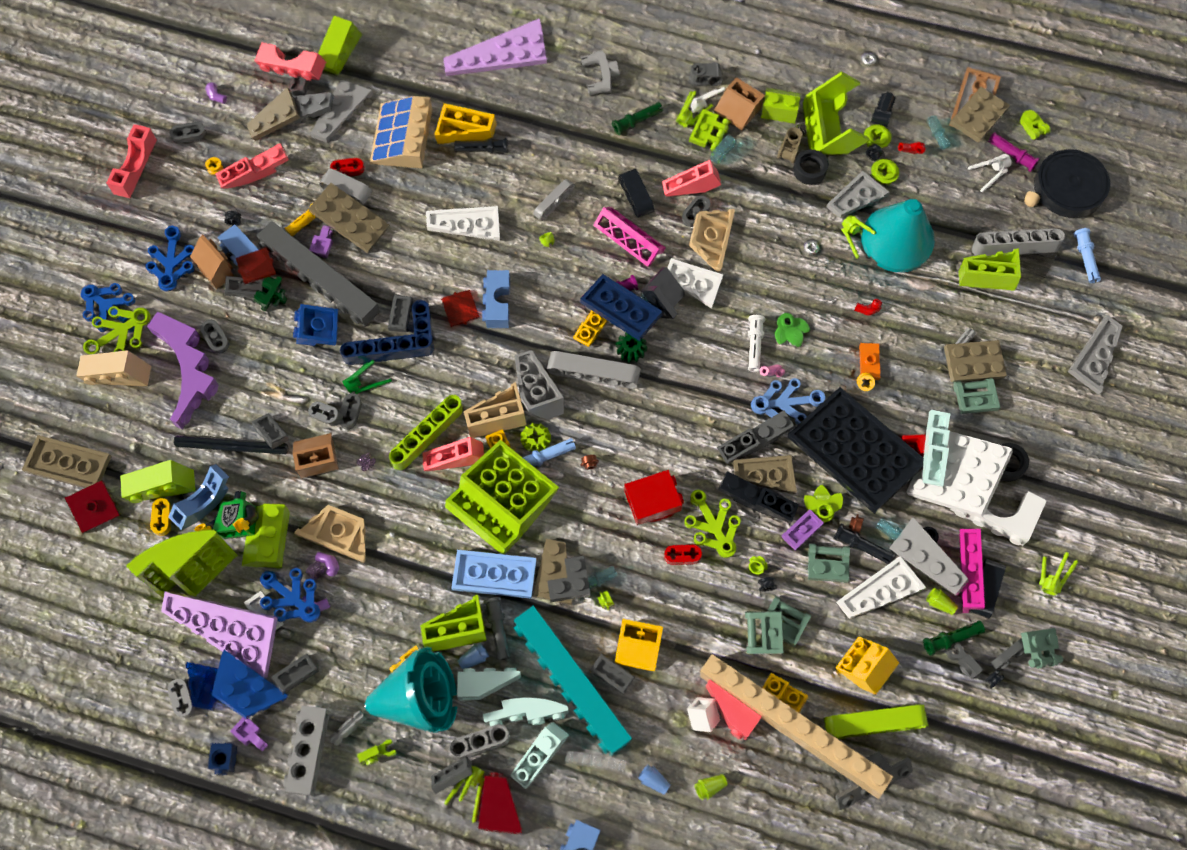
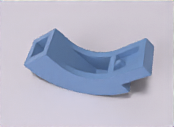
[169,464,229,530]

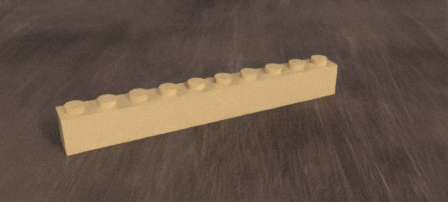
[700,655,893,799]

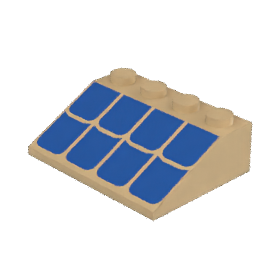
[370,96,432,168]

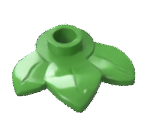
[775,313,810,347]

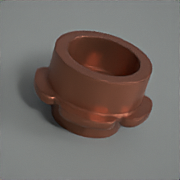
[580,455,599,470]
[849,514,864,533]

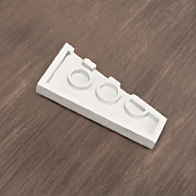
[426,206,500,241]
[837,556,926,619]

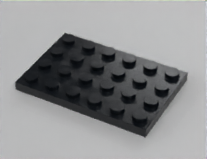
[787,387,924,514]

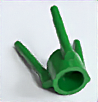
[342,360,392,394]

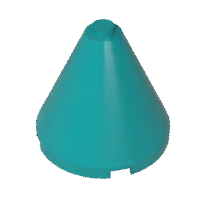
[861,199,935,272]
[365,647,457,733]

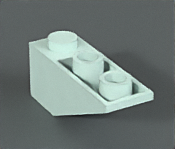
[457,668,521,700]
[510,722,569,789]

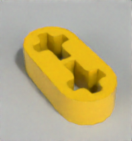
[150,498,172,536]

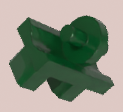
[253,276,287,312]

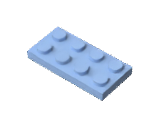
[451,550,537,599]

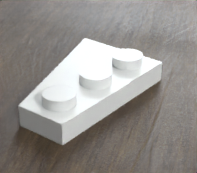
[668,259,723,309]

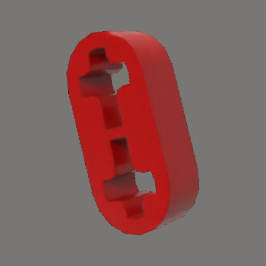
[330,158,365,177]
[664,545,702,565]

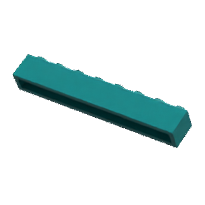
[513,606,632,757]

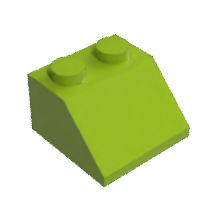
[761,88,800,124]

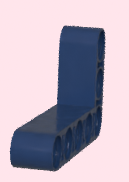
[340,300,434,365]

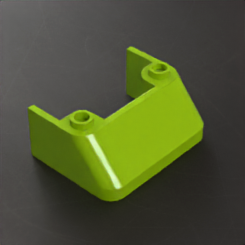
[803,71,870,155]

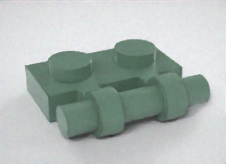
[1021,628,1063,669]

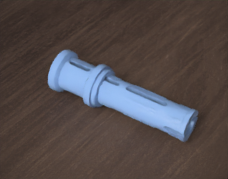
[1073,228,1101,283]
[522,438,576,467]

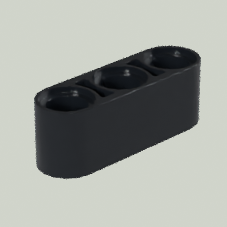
[618,169,655,218]
[969,559,1006,619]

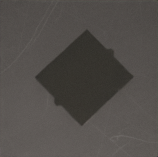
[1020,252,1058,278]

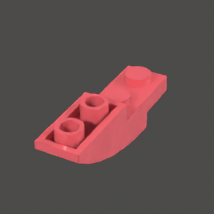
[216,143,289,189]

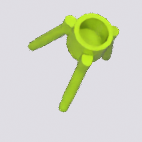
[676,91,713,128]
[841,216,876,259]
[1039,552,1078,596]
[444,766,485,823]

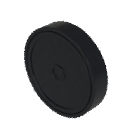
[1034,149,1111,218]

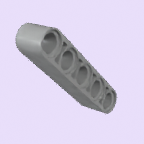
[972,228,1065,256]
[547,351,641,389]

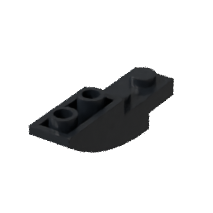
[718,471,799,522]

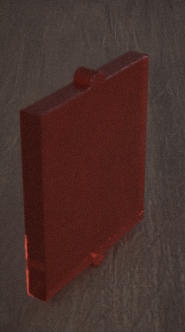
[236,248,276,285]
[441,289,480,327]

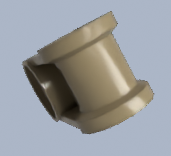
[777,127,802,164]

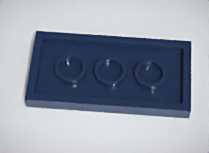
[580,274,662,341]

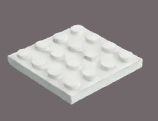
[906,431,1013,518]

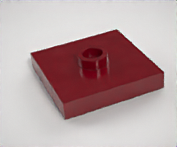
[65,480,120,533]

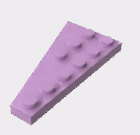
[443,18,547,76]
[161,591,278,678]

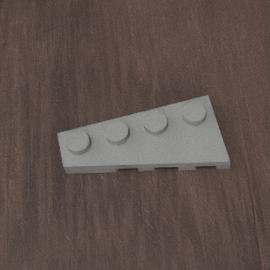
[310,80,373,142]
[1068,315,1122,394]
[889,518,969,596]

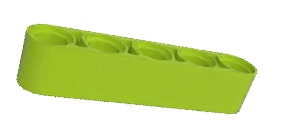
[389,395,463,470]
[824,705,929,739]

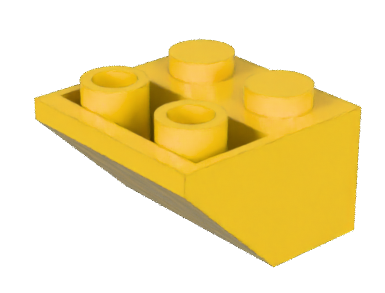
[615,619,663,672]
[836,637,899,695]

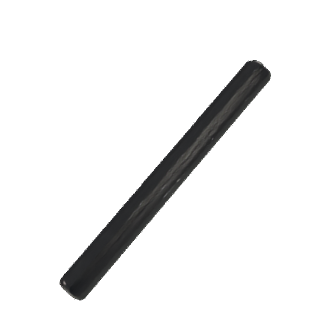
[174,436,289,455]

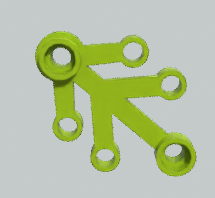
[83,306,151,355]
[684,490,741,558]

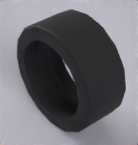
[793,149,829,185]
[1000,443,1029,482]

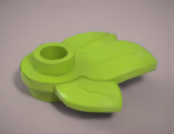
[804,485,843,522]

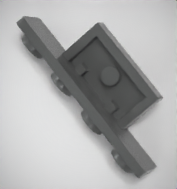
[835,751,913,810]

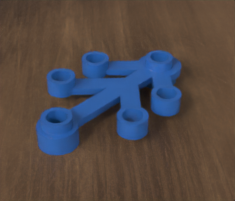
[146,225,195,291]
[81,283,135,333]
[260,568,320,623]

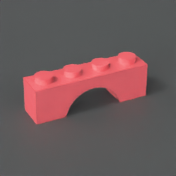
[254,43,326,81]
[106,124,157,198]

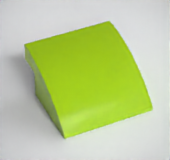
[445,440,559,555]
[126,530,238,598]

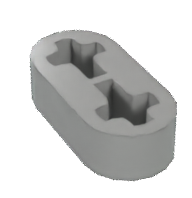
[168,679,195,719]

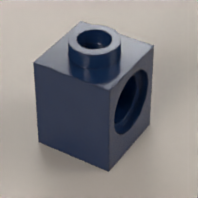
[208,743,238,776]

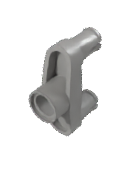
[580,50,620,96]

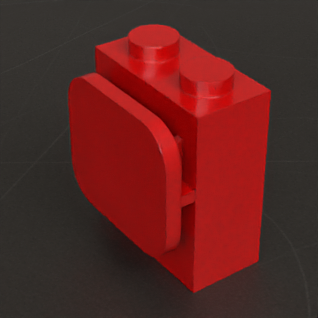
[624,470,684,526]

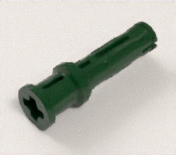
[612,102,663,136]
[923,620,985,656]

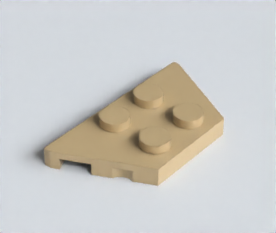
[689,209,735,272]
[295,505,366,563]

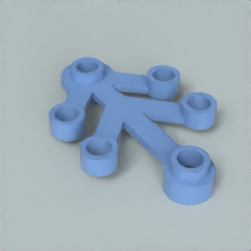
[751,378,825,425]

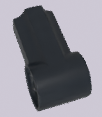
[871,92,896,127]

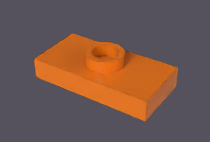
[859,343,880,380]

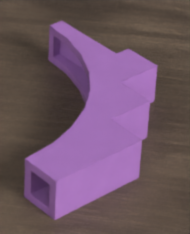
[147,311,219,429]

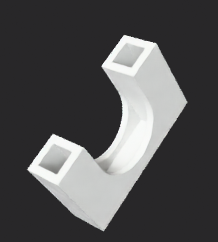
[950,491,1047,546]

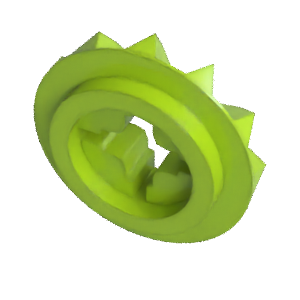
[863,125,892,149]
[871,159,899,185]
[521,423,551,452]

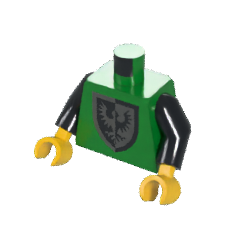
[194,491,259,539]

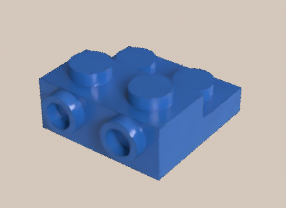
[293,304,338,346]

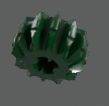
[616,332,648,363]

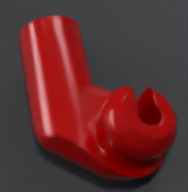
[898,142,926,154]
[854,299,882,316]

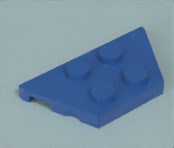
[212,650,288,719]

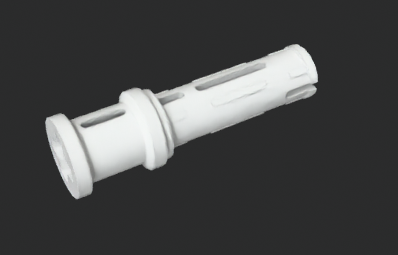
[748,315,765,372]

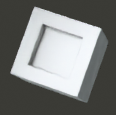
[687,697,720,732]

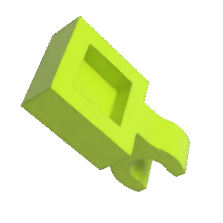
[357,739,397,766]

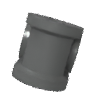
[689,62,723,86]

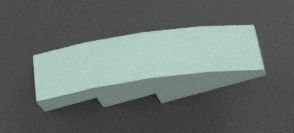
[923,410,950,487]

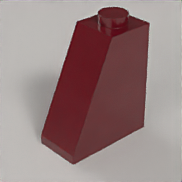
[478,773,523,835]

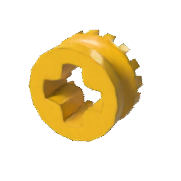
[205,157,223,175]
[857,372,875,391]

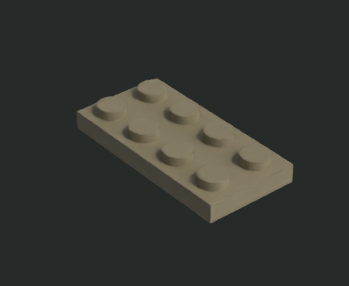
[309,183,390,253]
[22,435,112,488]

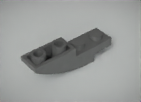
[717,410,795,464]

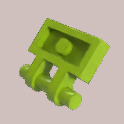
[689,109,730,152]

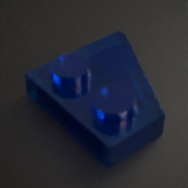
[185,662,218,712]

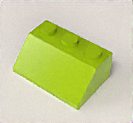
[242,503,290,568]

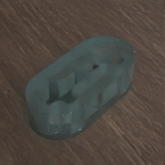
[710,135,737,164]

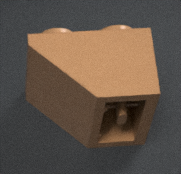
[714,77,765,130]
[190,235,234,289]
[292,433,339,478]

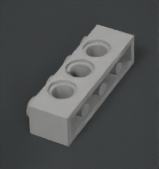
[283,706,330,797]

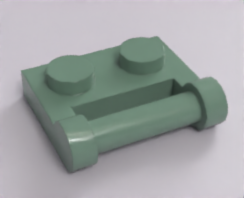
[954,378,1000,414]
[808,544,850,583]
[759,596,812,647]
[745,611,784,654]

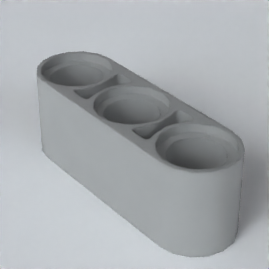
[319,168,372,205]
[449,724,510,760]

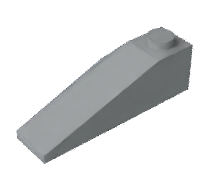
[514,350,564,420]

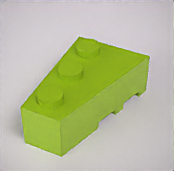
[318,16,362,75]
[958,248,1021,291]
[120,460,196,503]
[420,594,487,652]

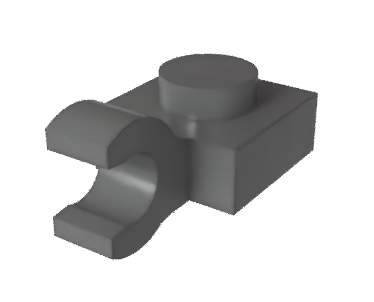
[946,643,983,679]

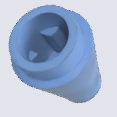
[457,642,489,669]
[638,764,671,795]

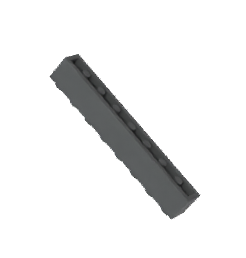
[256,221,380,327]

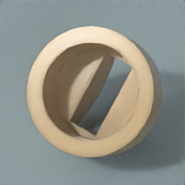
[1024,191,1041,207]

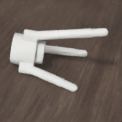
[691,87,725,114]
[968,154,1011,192]

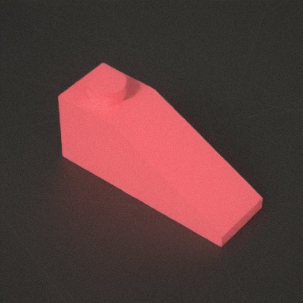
[662,160,721,197]
[422,437,484,472]
[706,679,762,740]

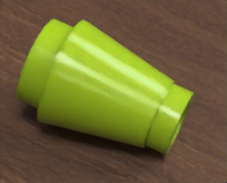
[926,588,958,615]
[694,774,728,800]

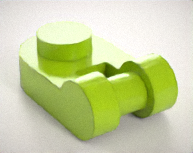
[1020,110,1050,140]

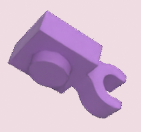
[309,225,333,258]
[230,717,268,752]

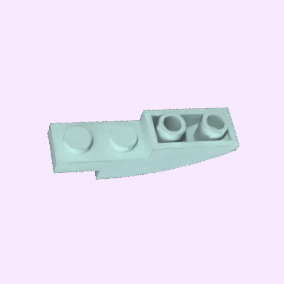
[483,698,569,727]

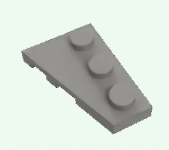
[827,171,890,218]

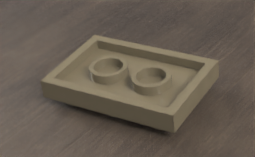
[950,87,1010,143]
[944,340,1007,383]

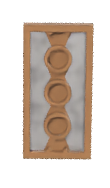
[949,67,1001,127]

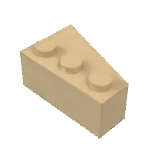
[76,351,151,386]
[464,382,526,438]

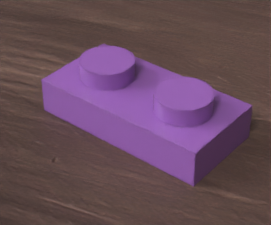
[781,509,824,551]

